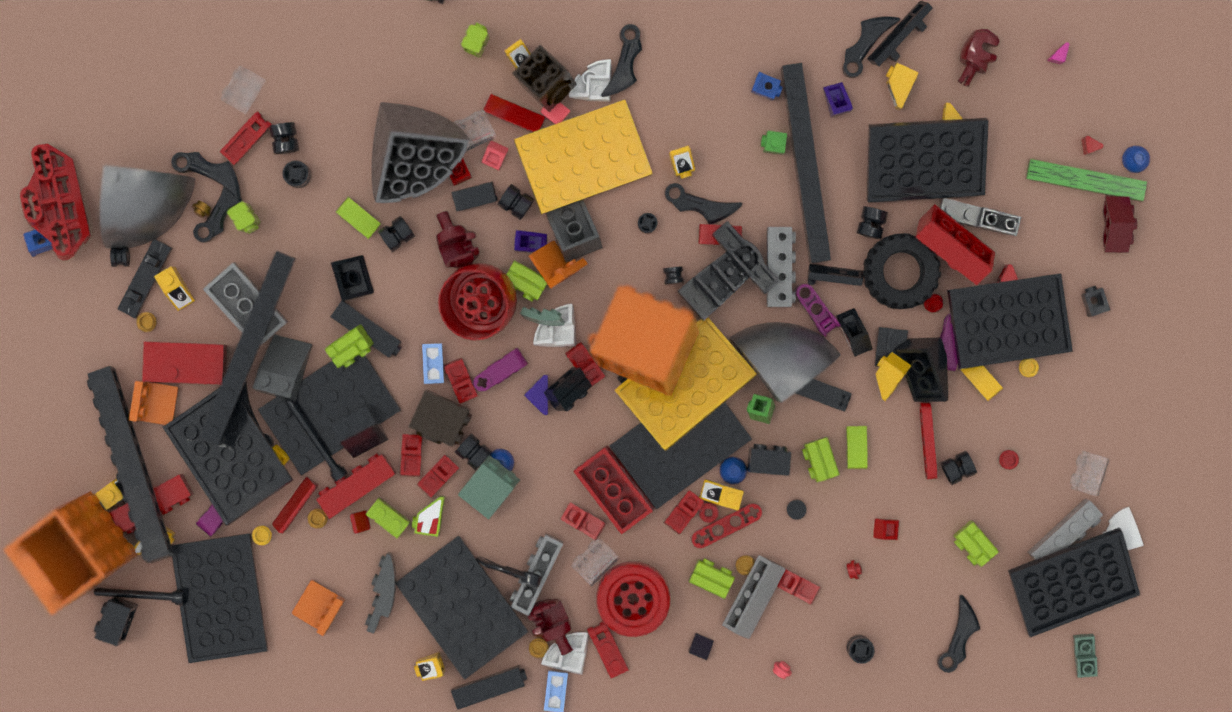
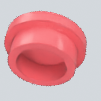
[773,661,792,679]

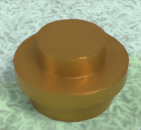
[192,200,211,218]
[136,312,157,332]
[307,509,328,529]
[736,555,755,575]
[529,638,549,658]

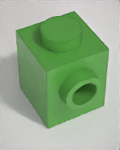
[761,131,787,155]
[747,394,775,424]

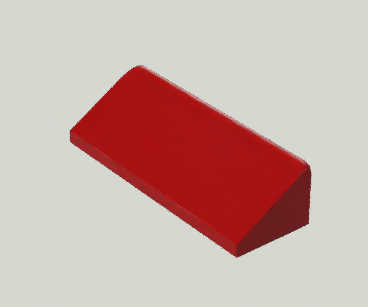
[483,94,545,133]
[272,477,318,534]

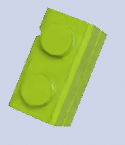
[461,23,490,58]
[227,202,261,234]
[506,260,547,302]
[325,325,374,368]
[802,437,840,482]
[366,497,411,539]
[953,521,999,567]
[688,558,735,599]

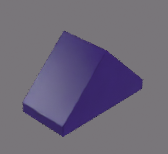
[823,82,853,117]
[514,230,547,253]
[524,375,548,415]

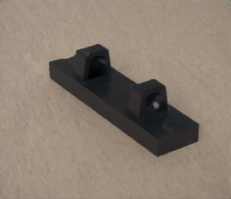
[867,1,933,67]
[117,239,173,318]

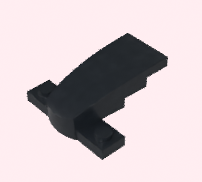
[677,221,780,321]

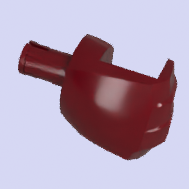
[958,29,1000,87]
[436,211,480,268]
[527,598,573,655]

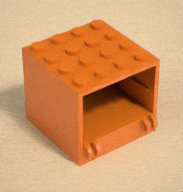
[588,285,699,397]
[3,491,138,615]

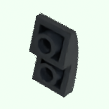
[451,181,498,211]

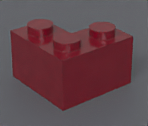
[1102,196,1137,253]

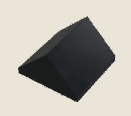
[331,255,374,302]

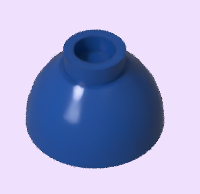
[1122,145,1150,173]
[490,449,514,471]
[720,457,747,484]

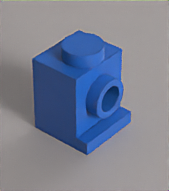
[751,72,783,101]
[23,230,53,257]

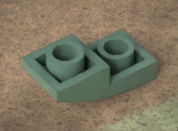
[520,307,565,326]
[1073,634,1098,678]

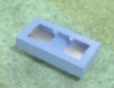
[422,343,444,384]
[544,670,568,712]

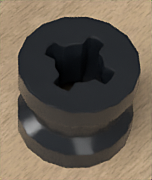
[638,213,658,233]
[110,247,130,267]
[663,266,684,284]

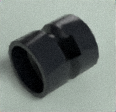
[269,122,299,154]
[282,160,312,188]
[497,184,535,220]
[856,206,888,240]
[378,216,415,252]
[455,433,492,470]
[941,450,977,485]
[846,635,875,664]

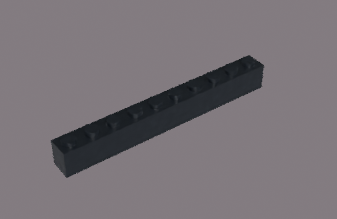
[781,63,831,264]
[200,251,296,445]
[87,366,174,563]

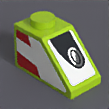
[412,496,445,537]

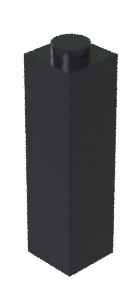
[330,301,402,358]
[451,665,528,710]

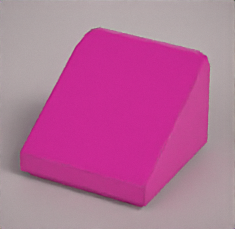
[1047,42,1070,64]

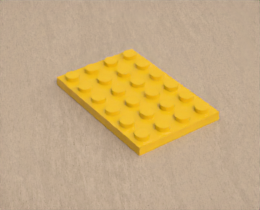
[514,100,653,215]
[614,317,757,451]

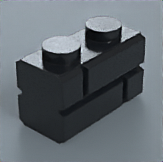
[544,368,592,412]

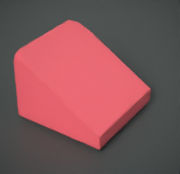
[540,103,570,124]
[481,141,509,170]

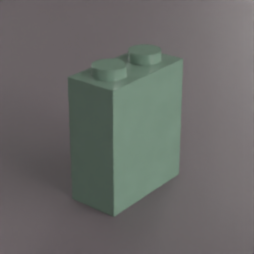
[458,455,520,520]

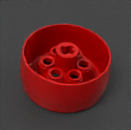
[438,263,517,340]
[596,561,671,637]

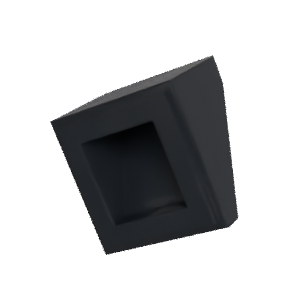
[688,633,714,660]

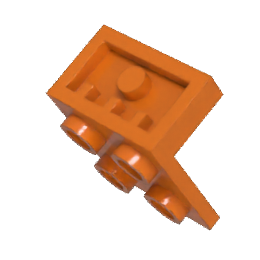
[529,240,588,289]
[129,380,179,425]
[292,580,346,636]

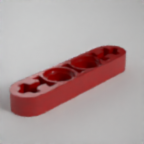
[919,402,937,480]
[691,503,762,548]

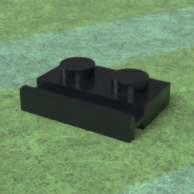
[874,327,908,367]

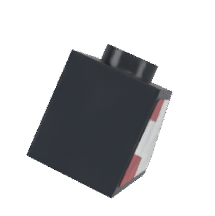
[836,308,873,357]

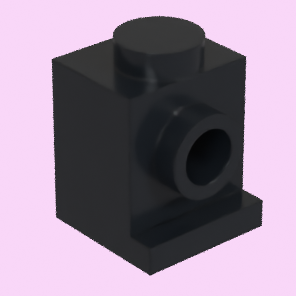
[1081,285,1110,317]

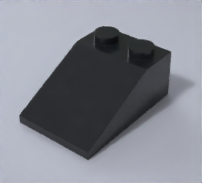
[896,337,948,402]

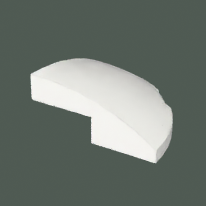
[569,59,612,102]
[533,304,576,347]
[1102,507,1144,550]
[541,632,589,675]

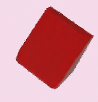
[350,510,370,534]
[873,518,899,540]

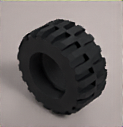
[863,233,941,309]

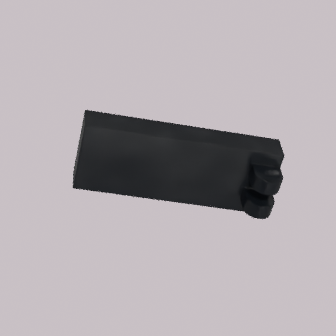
[808,264,863,286]
[795,379,852,412]

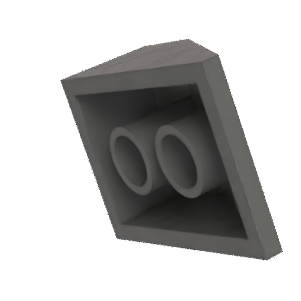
[545,200,602,262]
[253,334,312,402]

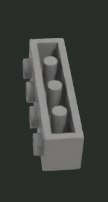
[767,227,796,307]
[1027,499,1103,560]
[510,534,564,616]
[722,555,786,639]

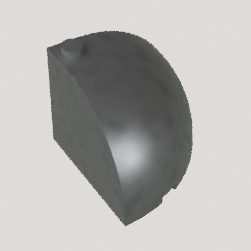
[372,102,469,203]
[100,165,196,249]
[730,322,841,403]

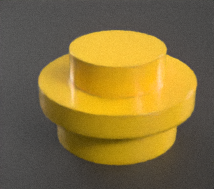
[1019,358,1039,377]
[252,525,272,545]

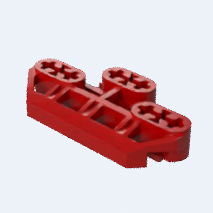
[20,143,91,261]

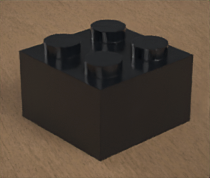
[747,444,791,476]
[94,597,138,647]

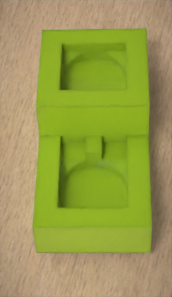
[336,197,381,239]
[846,426,867,469]

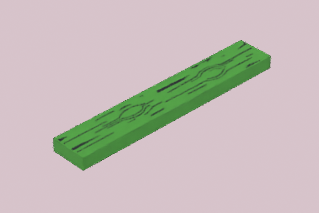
[1026,159,1147,201]

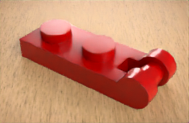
[219,111,272,165]
[587,621,629,679]

